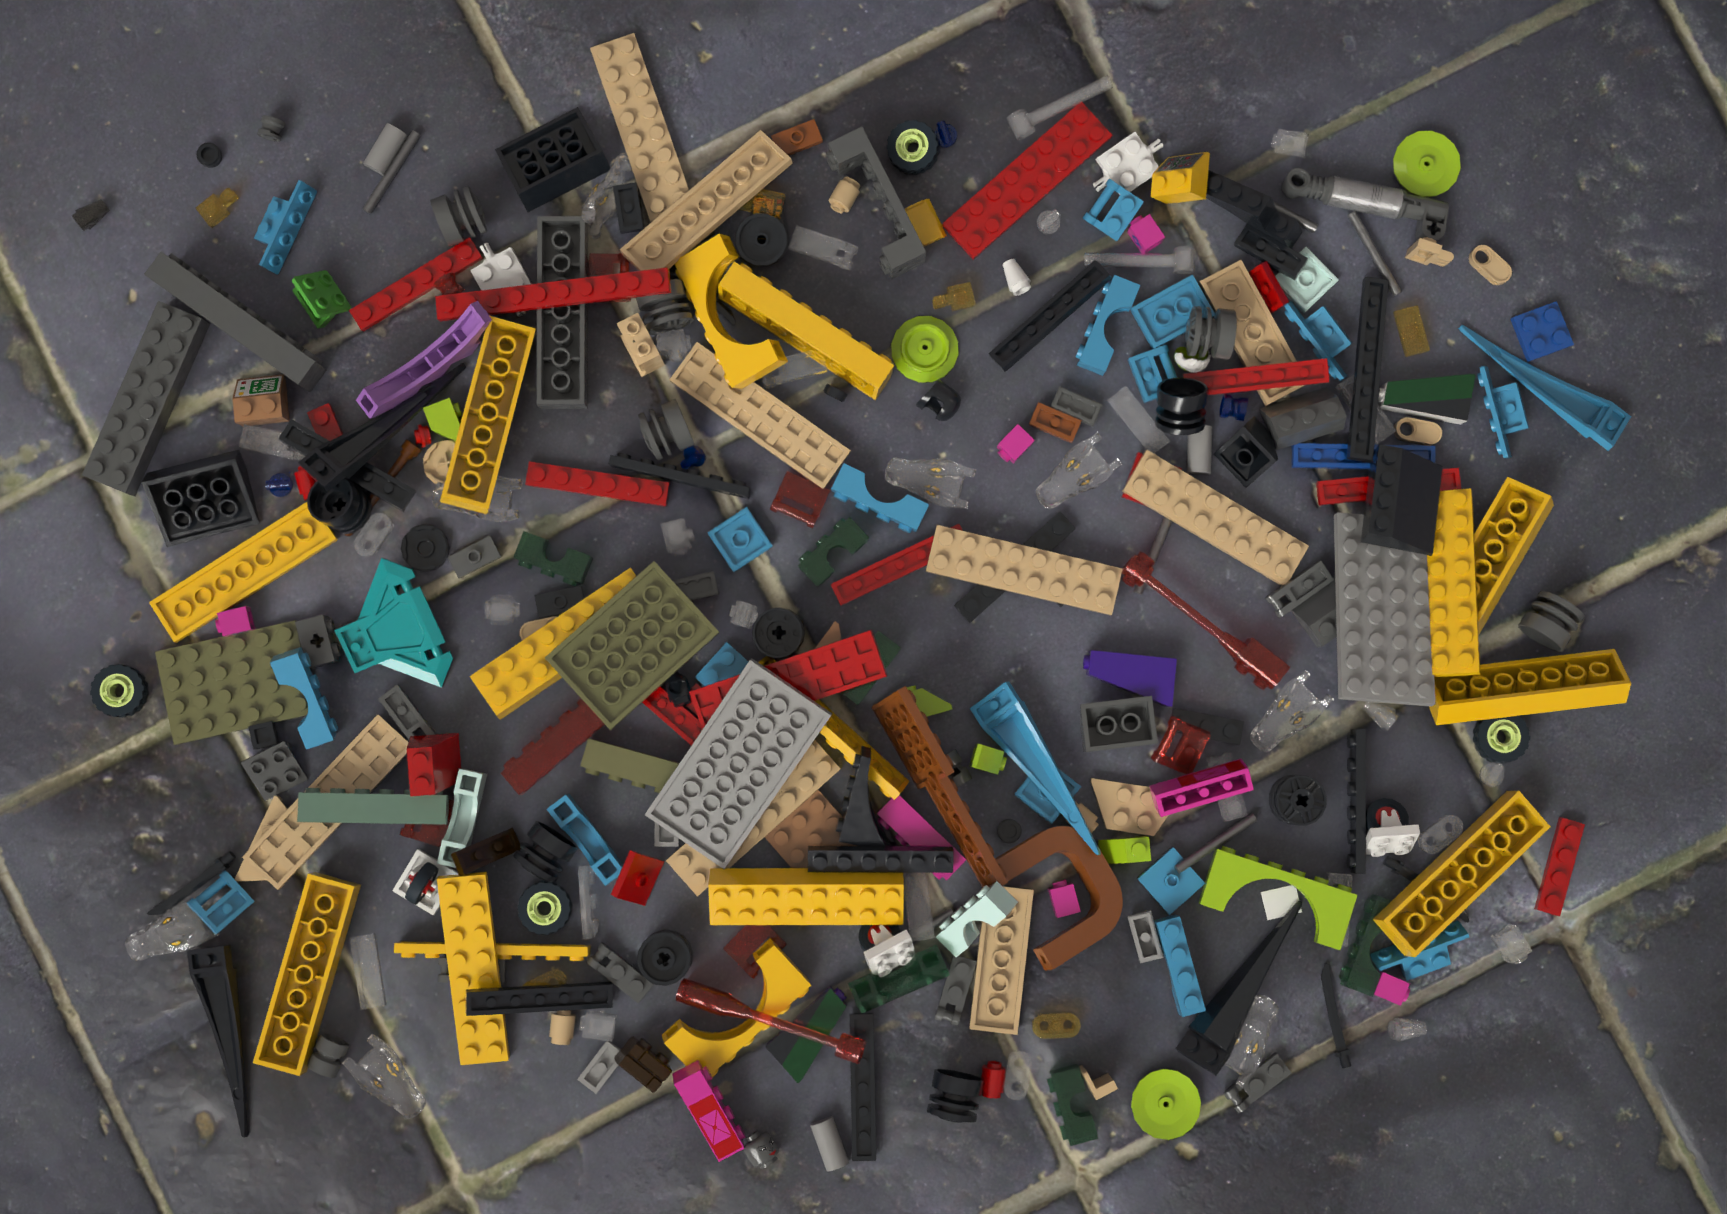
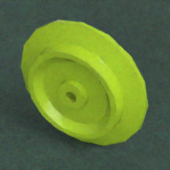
[1393,131,1461,197]
[891,316,959,383]
[1131,1069,1201,1140]

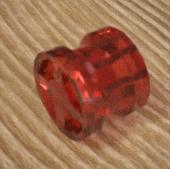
[434,273,464,295]

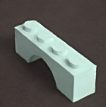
[437,769,487,868]
[936,881,1018,957]

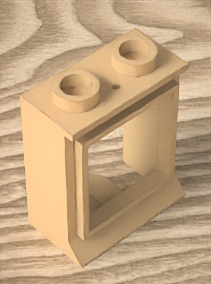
[616,313,665,377]

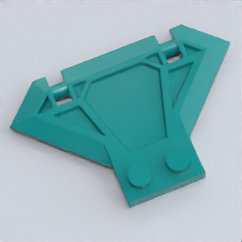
[334,558,453,688]

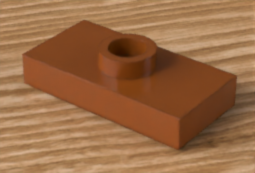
[771,119,823,156]

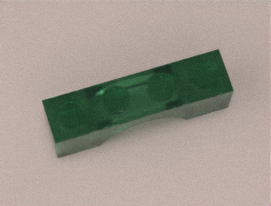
[1339,894,1391,997]
[848,944,950,1014]

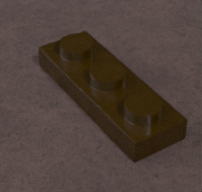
[451,827,522,876]

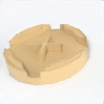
[423,440,455,487]

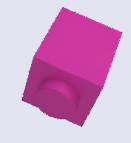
[1127,214,1165,255]
[997,424,1035,464]
[215,606,256,637]
[1048,880,1081,918]
[1368,970,1410,1006]

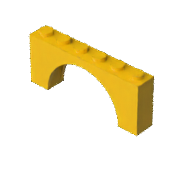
[675,233,788,389]
[662,938,811,1078]

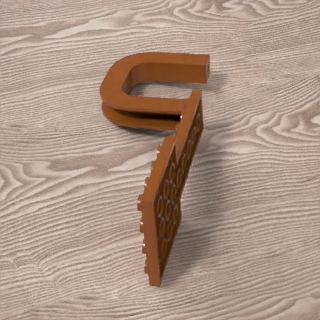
[871,686,1123,971]

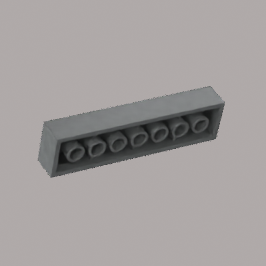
[537,216,588,409]
[144,252,327,392]
[82,301,210,497]

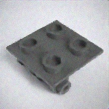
[241,741,308,801]

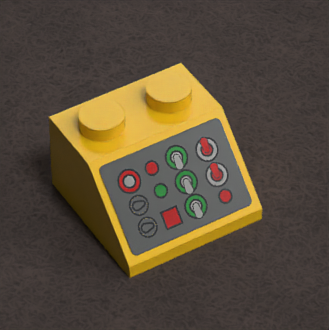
[1151,152,1210,204]

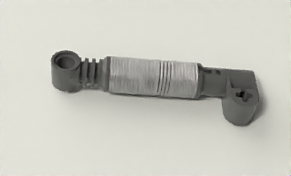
[1281,168,1449,244]

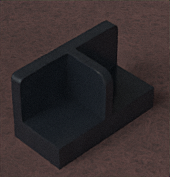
[613,182,645,234]

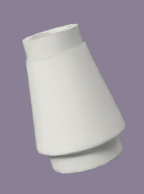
[1002,259,1031,296]

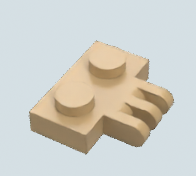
[1405,237,1454,267]

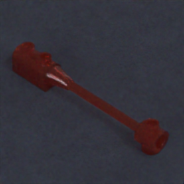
[1121,551,1290,690]
[676,978,866,1064]

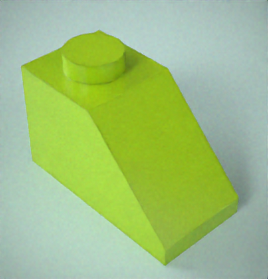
[907,685,953,717]
[969,744,1007,775]
[1098,836,1151,864]

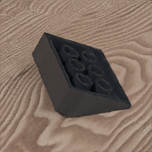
[495,107,611,212]
[1361,444,1443,556]
[142,450,260,547]

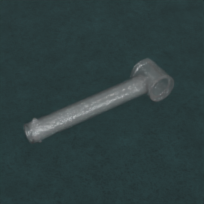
[1006,75,1113,140]
[1084,246,1195,275]

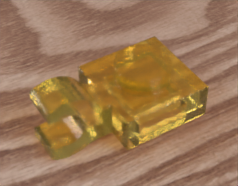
[196,188,239,228]
[932,282,976,311]

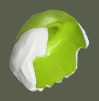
[1174,346,1211,373]

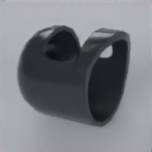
[916,379,961,421]

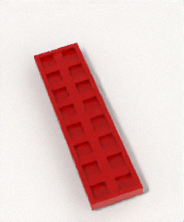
[942,101,1113,260]
[689,629,888,730]

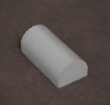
[363,123,408,176]
[1186,425,1212,475]
[1127,910,1164,963]
[810,1115,849,1171]

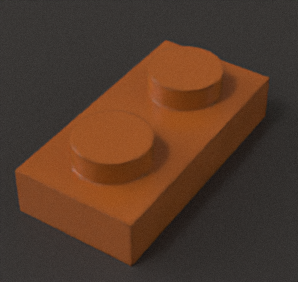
[1029,402,1082,443]

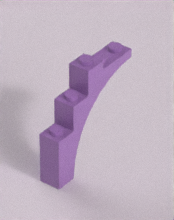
[356,301,492,419]

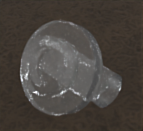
[1037,209,1061,234]
[1479,762,1505,787]

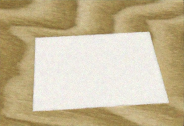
[1261,885,1302,920]

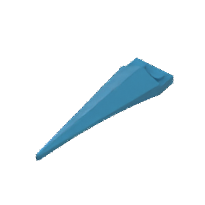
[1458,325,1631,451]
[970,681,1101,855]

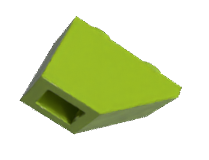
[423,398,463,442]

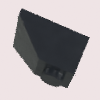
[1214,416,1278,488]

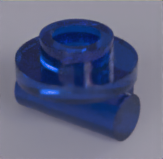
[934,121,958,148]
[680,445,706,469]
[265,473,293,497]

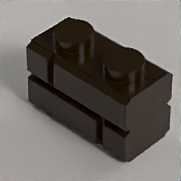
[614,1036,672,1093]

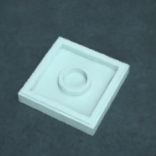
[1275,247,1339,313]

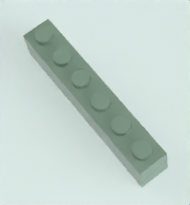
[297,788,449,825]

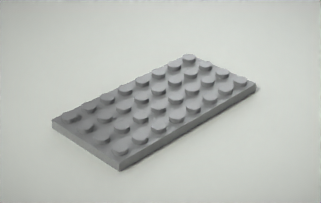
[1334,512,1435,707]
[645,658,832,869]

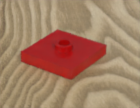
[611,850,664,906]

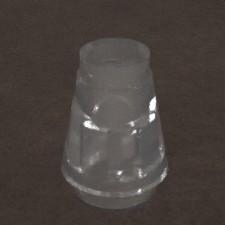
[1362,701,1400,730]
[1388,1018,1427,1042]

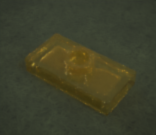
[739,189,786,218]
[1393,305,1430,358]

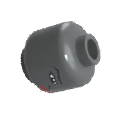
[743,1130,779,1169]

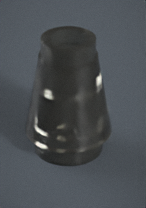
[72,199,110,231]

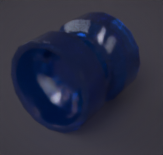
[1219,394,1248,421]

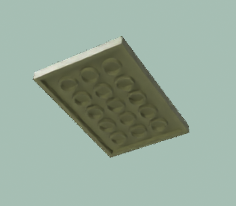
[545,561,719,731]
[155,620,308,745]

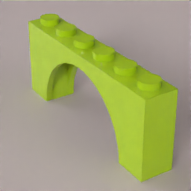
[1198,846,1357,950]

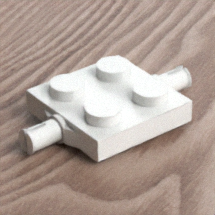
[1093,132,1163,195]
[470,243,532,317]

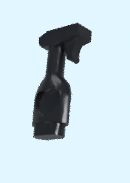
[666,664,691,707]

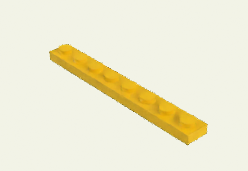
[394,941,591,961]

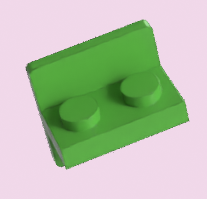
[292,270,351,329]

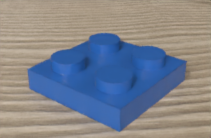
[1510,301,1574,362]

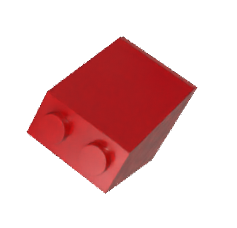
[407,733,461,796]

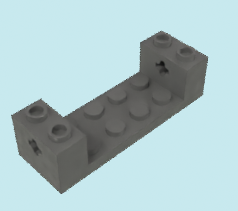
[826,127,926,280]

